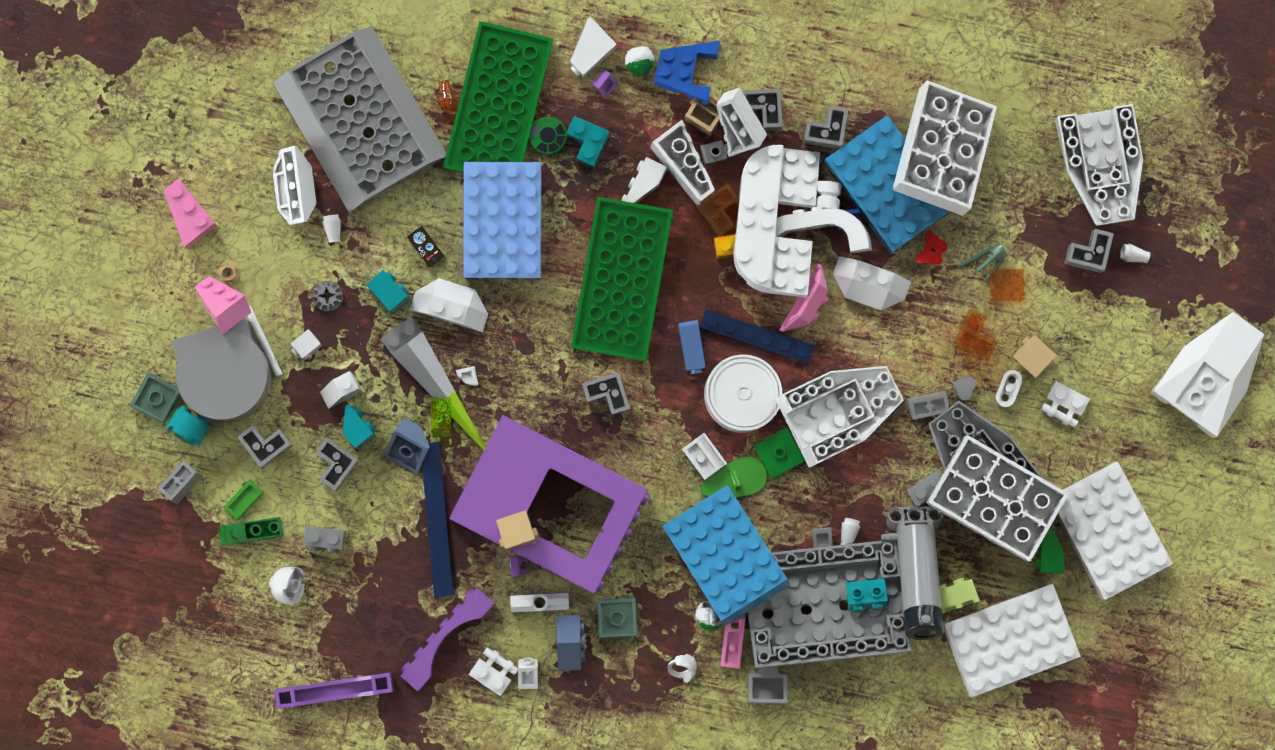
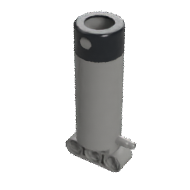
[881,506,944,640]

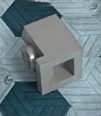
[700,140,729,167]

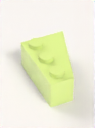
[940,577,980,614]

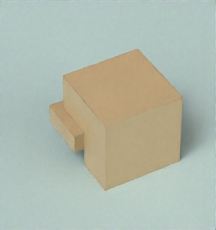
[685,93,720,136]
[1013,334,1057,378]
[496,510,540,553]

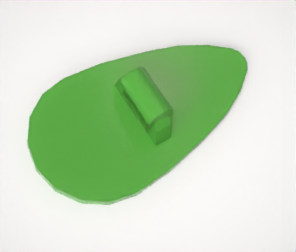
[700,456,767,497]

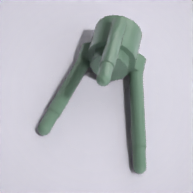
[958,244,1007,283]

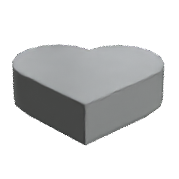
[952,376,976,401]

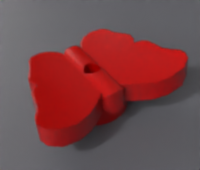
[915,230,948,265]

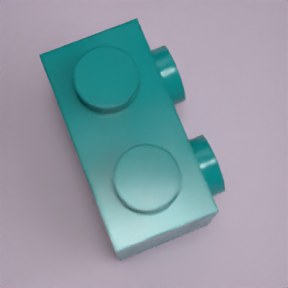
[845,579,888,612]

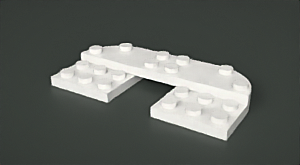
[734,145,820,298]

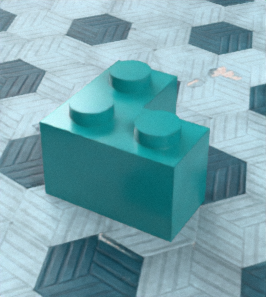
[567,116,609,169]
[366,270,410,315]

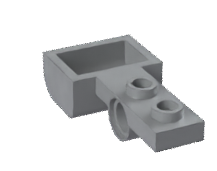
[748,666,788,705]

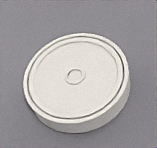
[704,355,782,433]

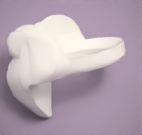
[667,654,697,683]

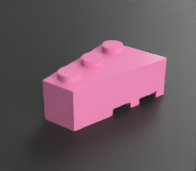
[164,179,217,250]
[195,276,251,334]

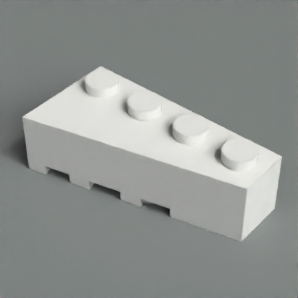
[650,120,715,207]

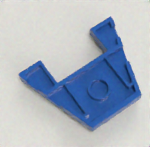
[654,41,720,105]

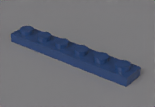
[700,309,815,364]

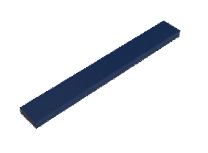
[422,442,454,597]

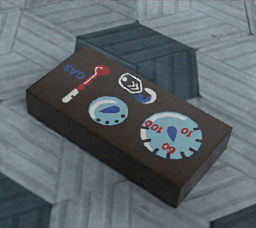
[407,226,445,268]

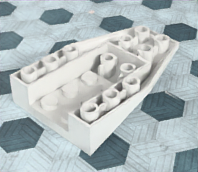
[1055,104,1143,226]
[1151,312,1264,438]
[775,366,904,468]

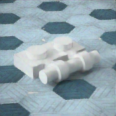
[1041,381,1090,428]
[469,647,518,696]

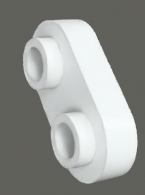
[995,370,1022,408]

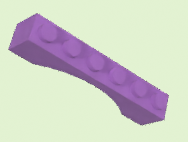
[401,588,495,691]
[274,672,394,709]

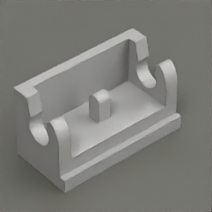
[906,390,950,420]
[158,460,203,505]

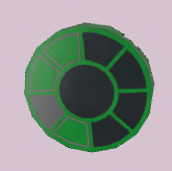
[529,116,567,154]

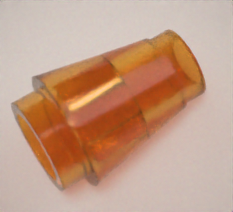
[438,80,457,110]

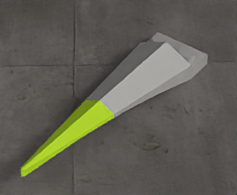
[381,317,486,450]

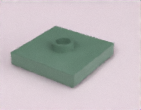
[130,372,180,424]
[597,598,638,639]

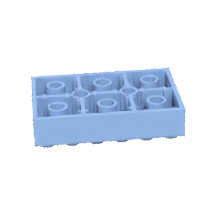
[464,162,542,278]

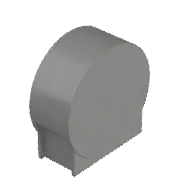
[171,318,272,422]

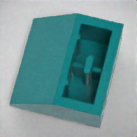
[343,404,376,451]

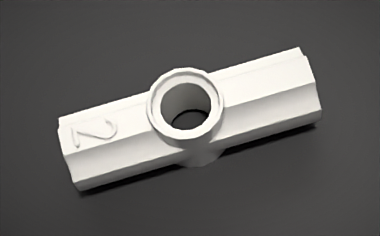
[510,593,569,613]

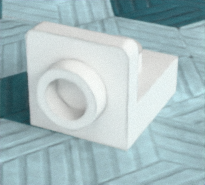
[518,657,538,689]

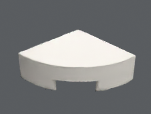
[456,366,479,386]

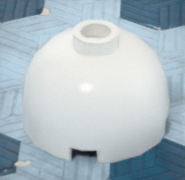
[269,566,305,606]

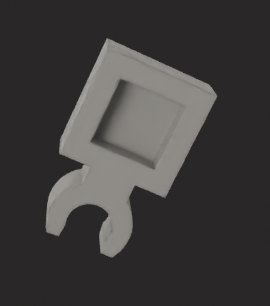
[812,527,833,548]

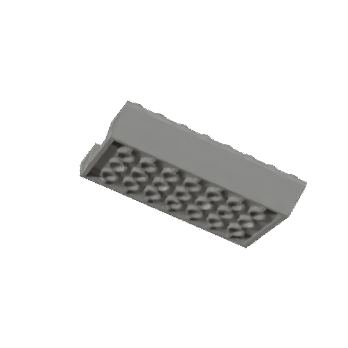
[273,26,446,214]
[748,540,911,669]

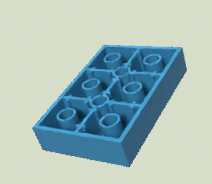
[824,115,951,255]
[662,485,791,626]

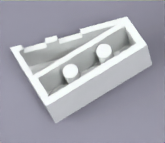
[716,88,767,157]

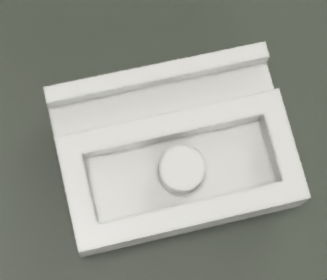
[682,433,727,480]

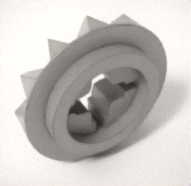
[312,281,343,311]

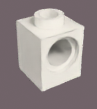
[291,329,322,360]

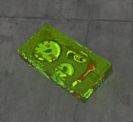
[431,397,452,437]

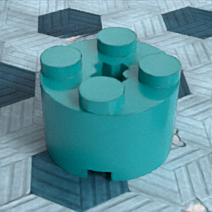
[165,406,211,448]

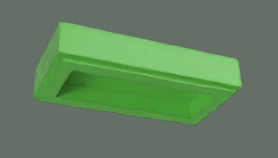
[223,479,264,520]

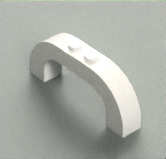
[775,207,872,253]

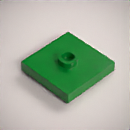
[753,427,805,479]

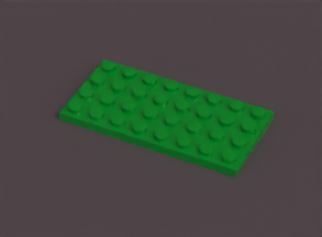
[443,21,553,173]
[571,197,673,361]

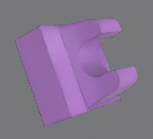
[592,70,618,97]
[509,557,529,577]

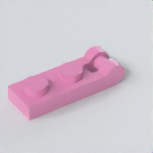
[720,614,746,668]

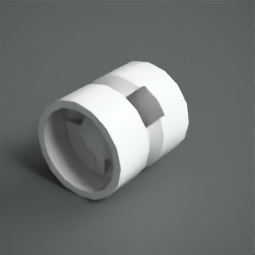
[815,181,842,209]

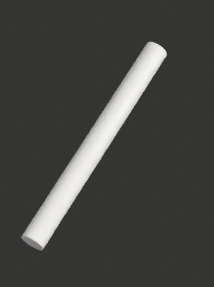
[247,305,283,377]

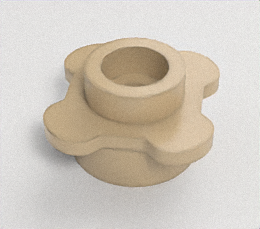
[218,263,240,285]

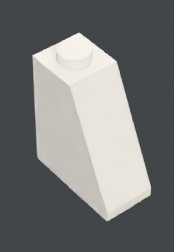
[570,17,617,79]
[320,371,363,409]

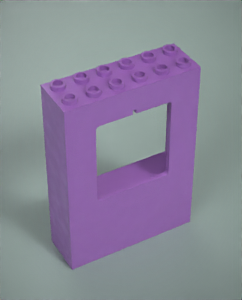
[449,415,649,594]

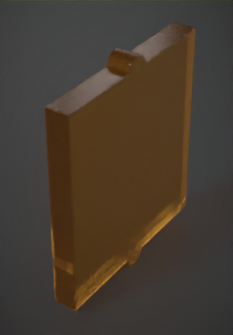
[988,269,1026,301]

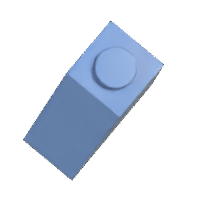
[678,320,705,375]

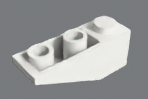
[621,157,667,203]

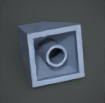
[384,417,430,474]

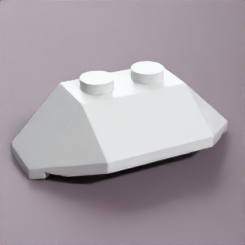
[273,146,317,225]
[833,256,911,311]
[410,278,488,333]

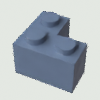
[557,615,585,670]

